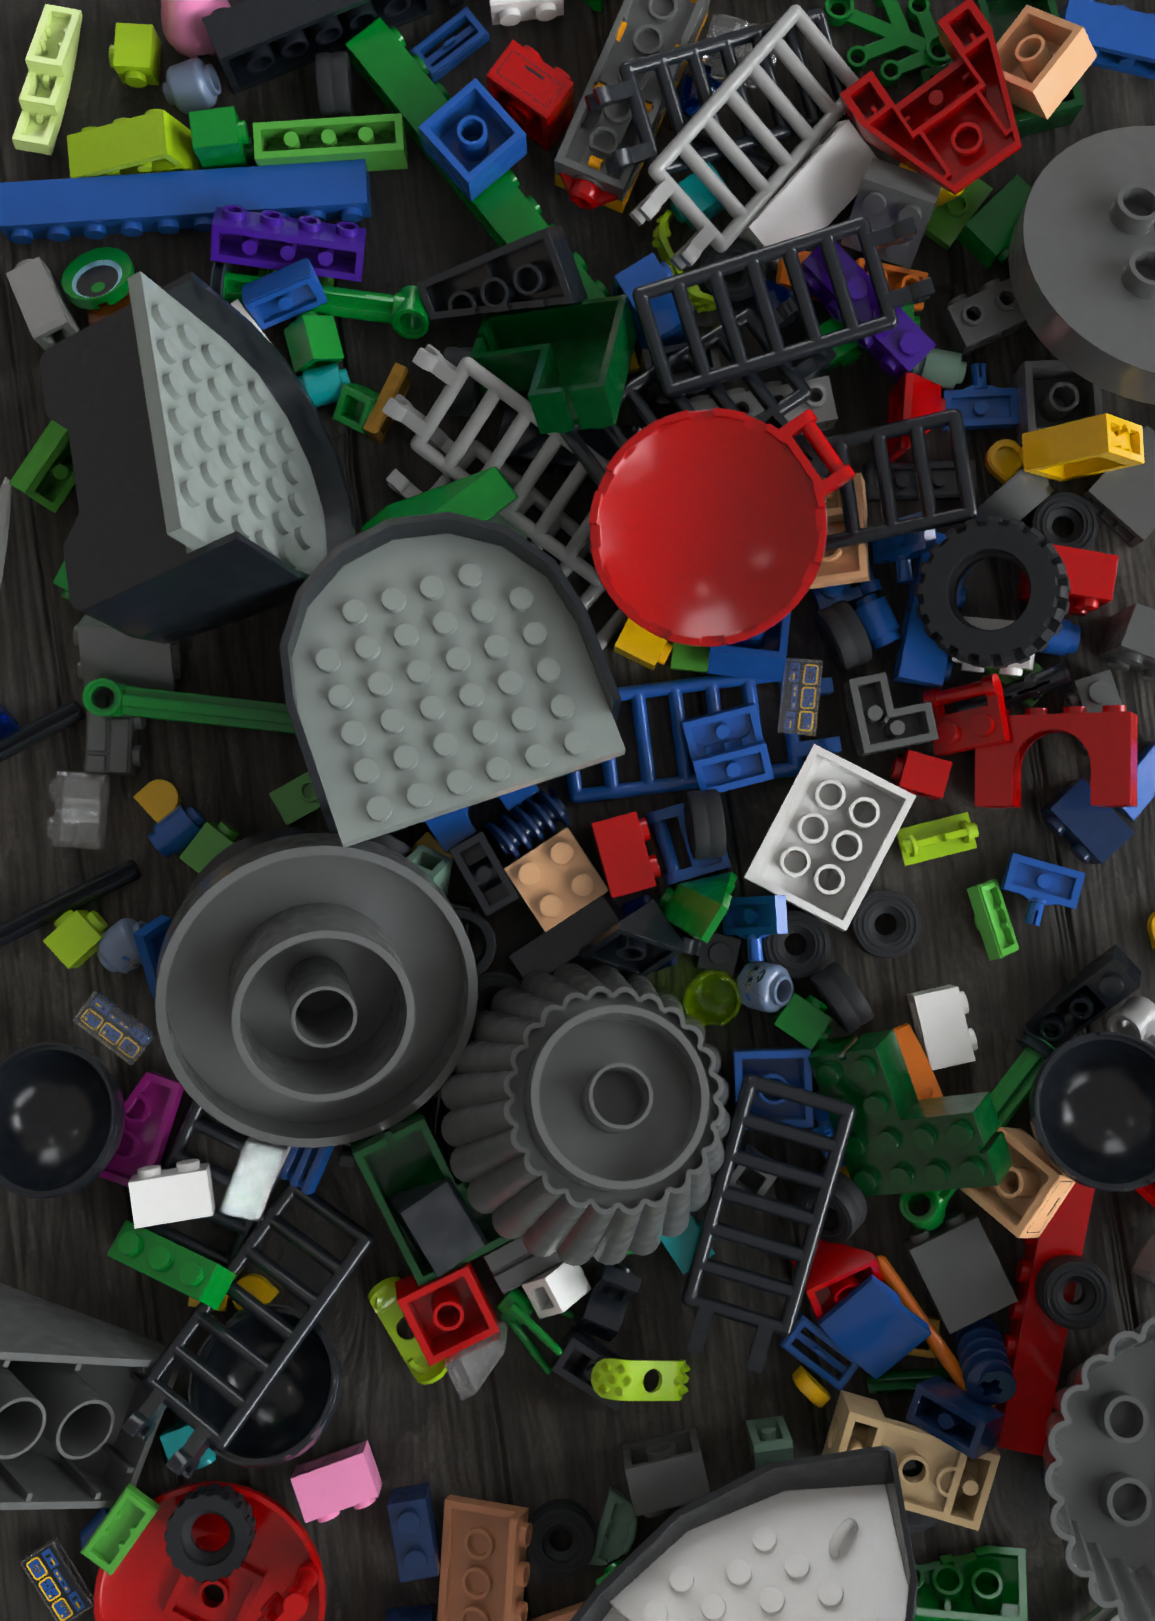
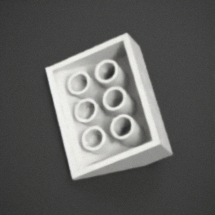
[744,744,916,932]

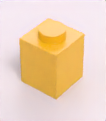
[614,618,674,671]

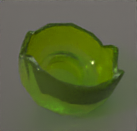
[682,969,742,1027]

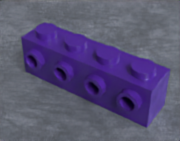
[210,205,366,282]
[801,241,936,381]

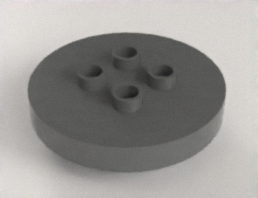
[1008,126,1155,405]
[155,833,478,1148]

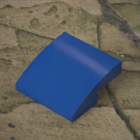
[681,702,774,793]
[818,1274,931,1379]

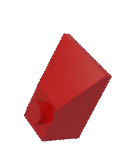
[886,372,946,462]
[791,1239,885,1323]

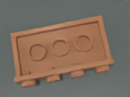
[437,1495,533,1621]

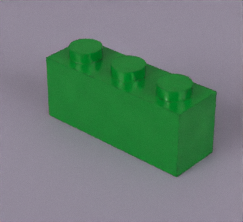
[107,1220,236,1311]

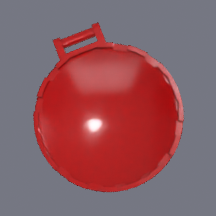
[589,408,856,647]

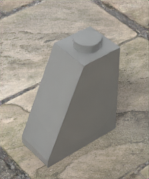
[6,257,81,350]

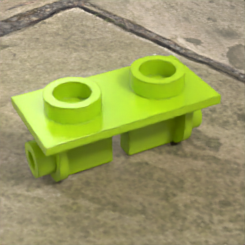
[897,812,979,866]

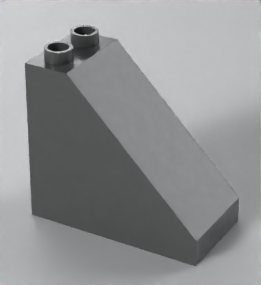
[0,1283,181,1510]

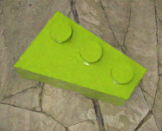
[67,109,204,178]

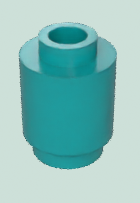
[297,362,351,407]

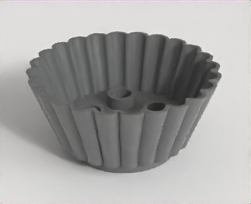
[441,963,733,1266]
[1042,1316,1155,1621]

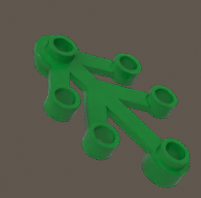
[823,0,954,87]

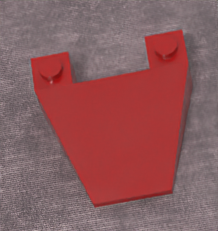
[840,0,1022,195]

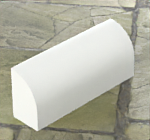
[739,119,878,270]

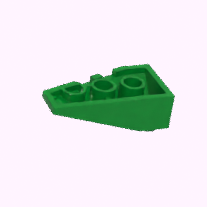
[361,466,519,532]
[657,872,738,943]
[915,1545,1028,1621]

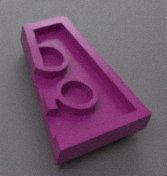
[99,1071,184,1187]

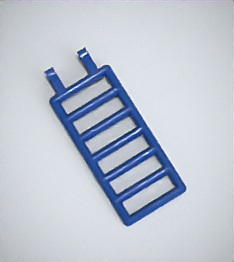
[566,666,842,804]

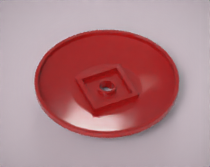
[94,1481,326,1621]

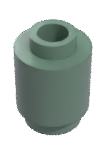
[910,348,967,390]

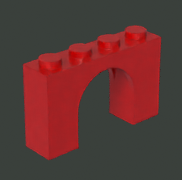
[975,705,1138,808]

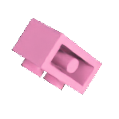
[290,1440,383,1523]

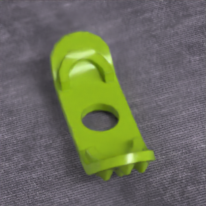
[652,209,717,313]
[368,1277,449,1385]
[591,1358,690,1401]

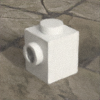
[522,1262,591,1319]

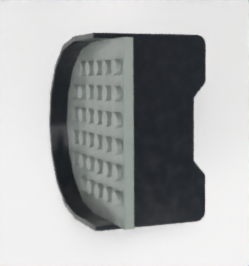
[39,271,356,644]
[279,512,626,848]

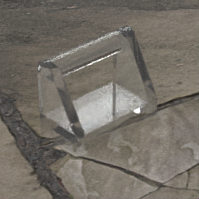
[445,1320,509,1401]

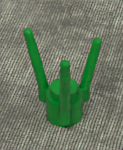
[496,1287,575,1375]

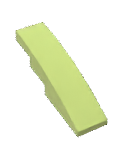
[12,4,83,155]

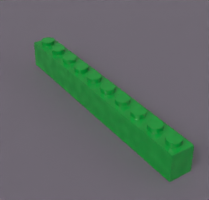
[346,17,611,300]

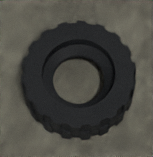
[164,1483,256,1582]

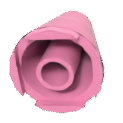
[160,0,231,58]

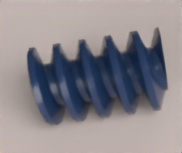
[485,786,571,860]
[954,1317,1016,1405]

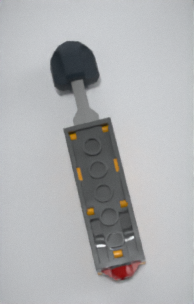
[554,0,710,213]

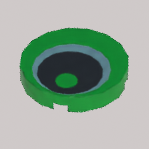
[61,247,135,310]

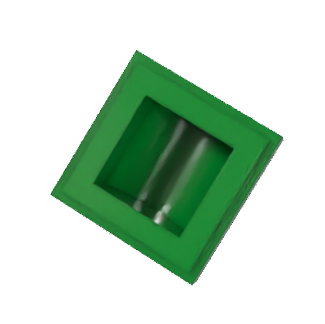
[332,383,379,434]

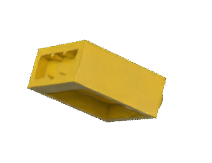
[1020,413,1145,482]

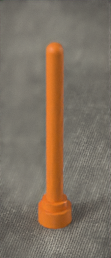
[875,1255,996,1408]

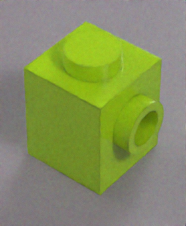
[109,23,162,88]
[43,910,108,969]

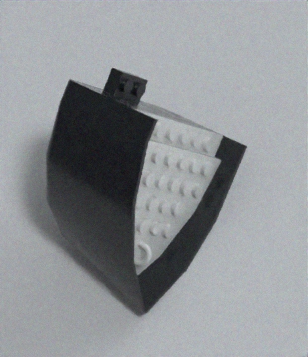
[570,1446,918,1621]

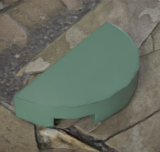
[589,1486,637,1566]

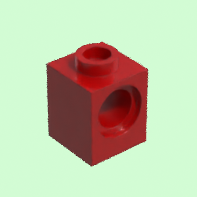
[890,750,952,800]

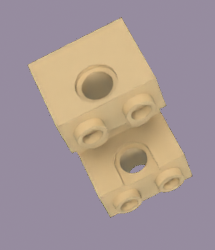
[822,1390,1001,1531]

